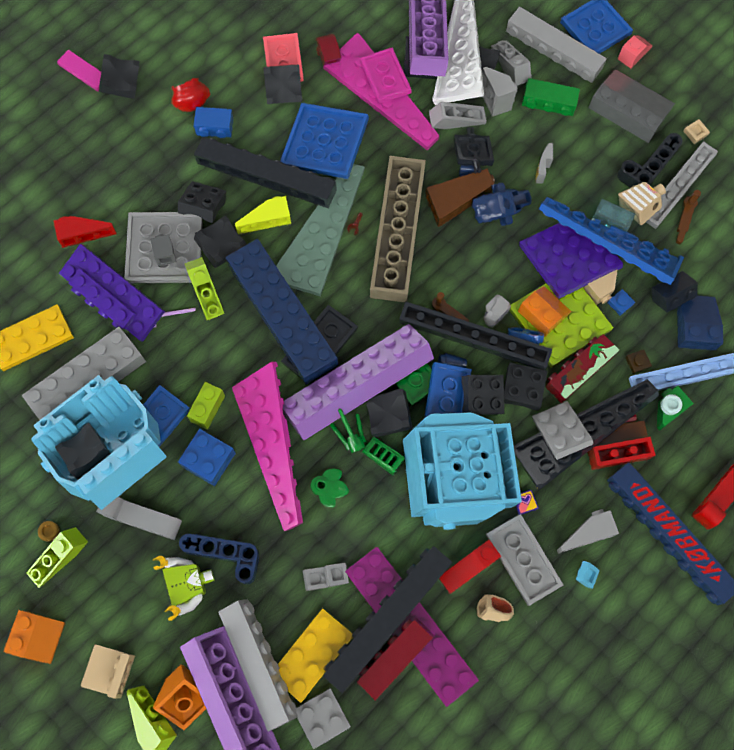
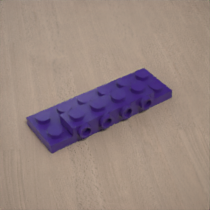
[59,244,165,341]

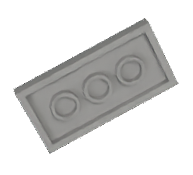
[486,514,563,606]

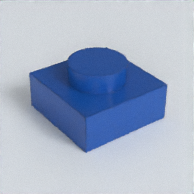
[607,289,635,316]

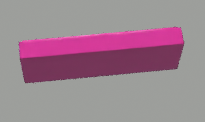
[57,50,101,92]

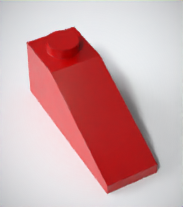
[53,216,117,248]
[439,540,501,594]

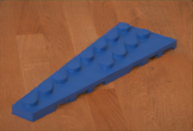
[539,197,684,285]

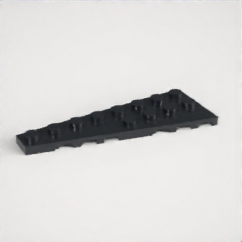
[514,379,659,490]

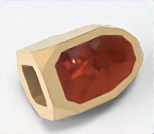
[477,594,514,622]

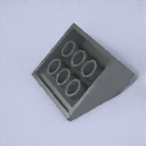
[589,69,675,143]

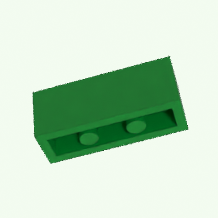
[522,78,580,116]

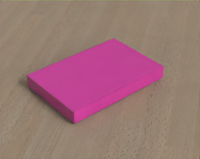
[360,47,412,104]

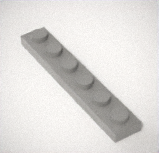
[646,141,718,229]

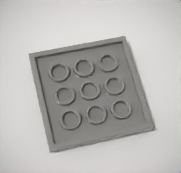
[124,212,203,283]

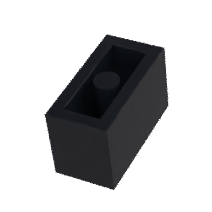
[652,271,698,313]

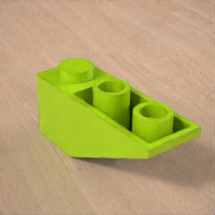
[184,257,225,320]
[26,527,88,588]
[127,686,177,750]

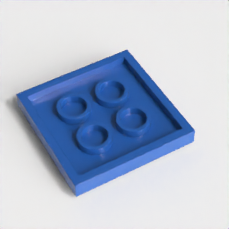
[560,0,633,54]

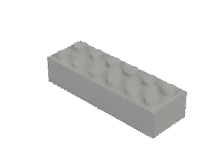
[22,327,146,420]

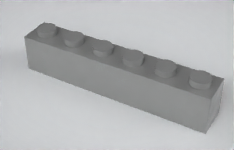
[506,7,607,83]
[219,599,298,732]

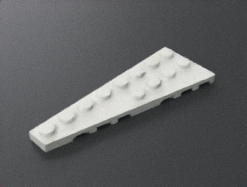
[432,0,484,105]

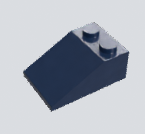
[677,296,723,351]

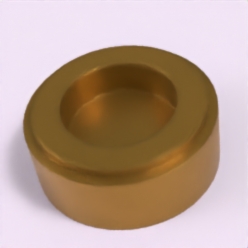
[38,521,60,542]

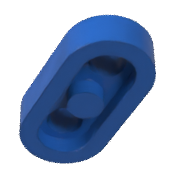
[508,327,544,345]

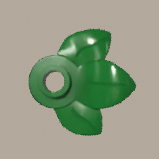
[310,469,349,508]

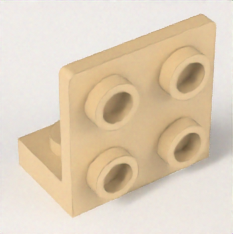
[81,645,135,699]

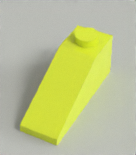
[235,196,291,234]

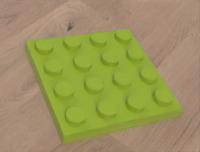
[509,283,613,368]

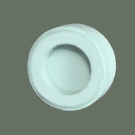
[661,395,682,415]

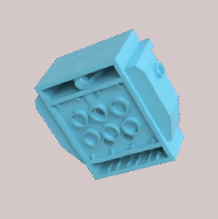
[31,375,167,510]
[403,413,522,530]

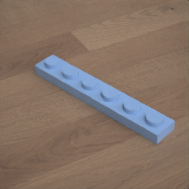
[628,353,734,391]

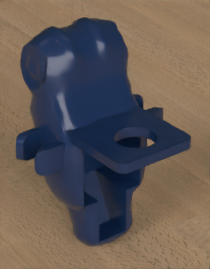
[472,183,532,226]

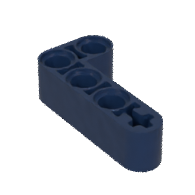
[179,534,259,584]

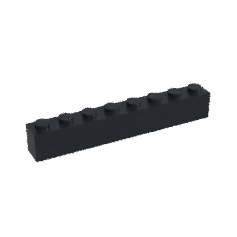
[194,137,337,209]
[399,302,553,370]
[323,546,453,693]

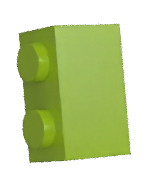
[187,382,225,430]

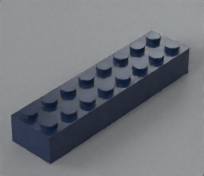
[225,239,338,385]

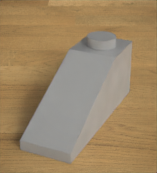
[429,102,487,129]
[557,509,619,554]

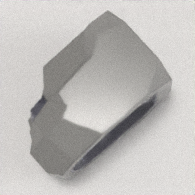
[483,295,511,328]

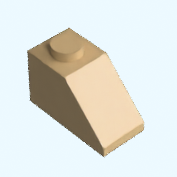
[583,270,617,305]

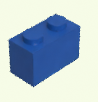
[194,107,234,138]

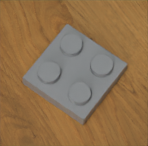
[296,688,351,749]

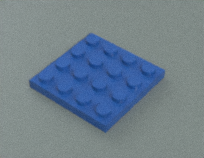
[280,103,369,179]

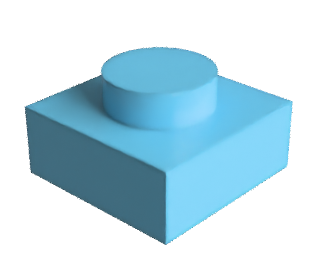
[576,561,600,589]

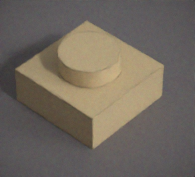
[683,119,710,144]

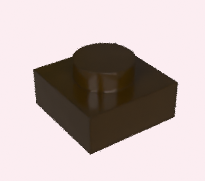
[625,349,652,374]

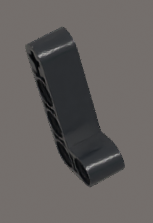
[617,133,683,188]

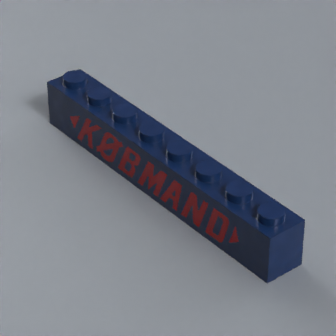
[607,462,734,605]

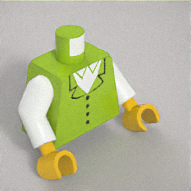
[153,556,215,621]

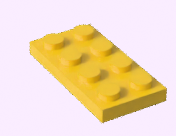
[0,304,74,371]
[278,609,353,703]

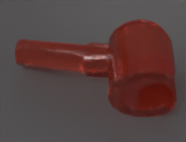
[347,213,363,236]

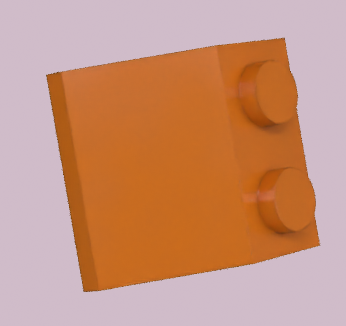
[518,286,571,337]
[3,610,65,664]

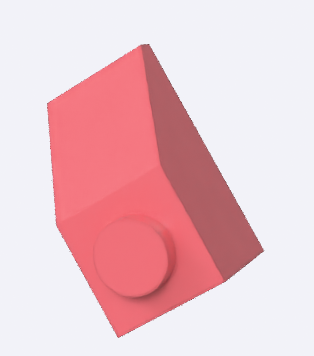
[618,36,653,69]

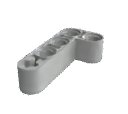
[96,497,182,540]

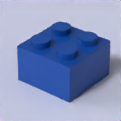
[178,429,236,486]

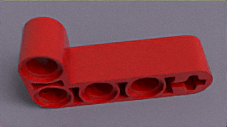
[691,464,734,530]

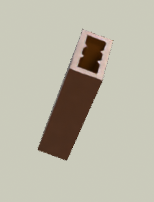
[425,169,495,227]

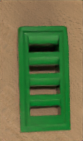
[362,437,405,475]

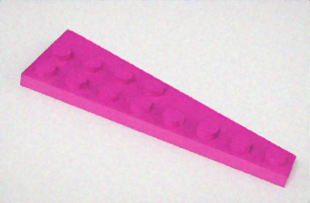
[323,33,439,151]
[232,362,303,531]

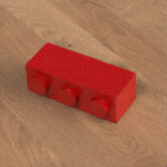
[588,437,656,470]

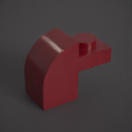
[316,33,342,66]

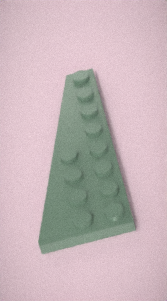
[276,164,365,296]

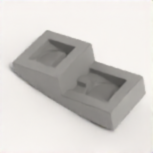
[536,143,553,184]
[303,563,349,591]

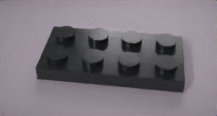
[281,305,358,385]

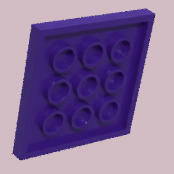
[519,216,623,299]

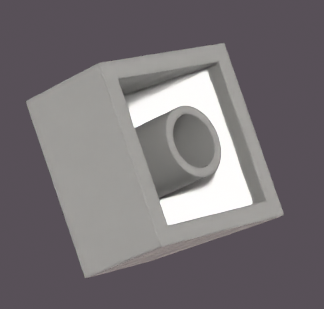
[482,67,517,117]

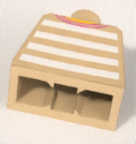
[618,182,666,225]

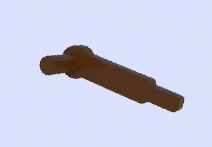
[676,190,701,244]
[432,292,469,322]

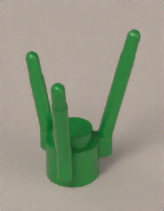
[329,409,367,453]

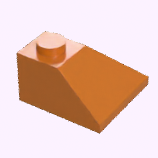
[153,664,206,730]

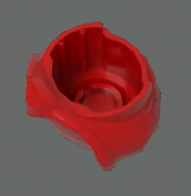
[171,78,210,112]

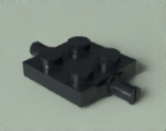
[454,126,494,173]

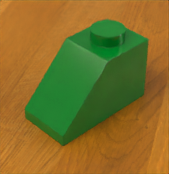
[657,386,694,431]

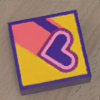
[515,490,538,515]

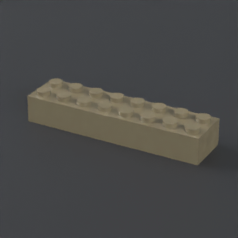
[370,156,426,302]

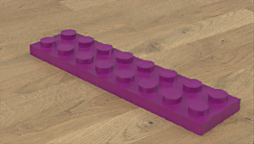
[345,547,479,707]

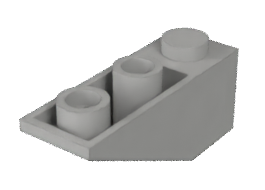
[491,40,531,86]

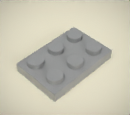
[532,401,593,460]

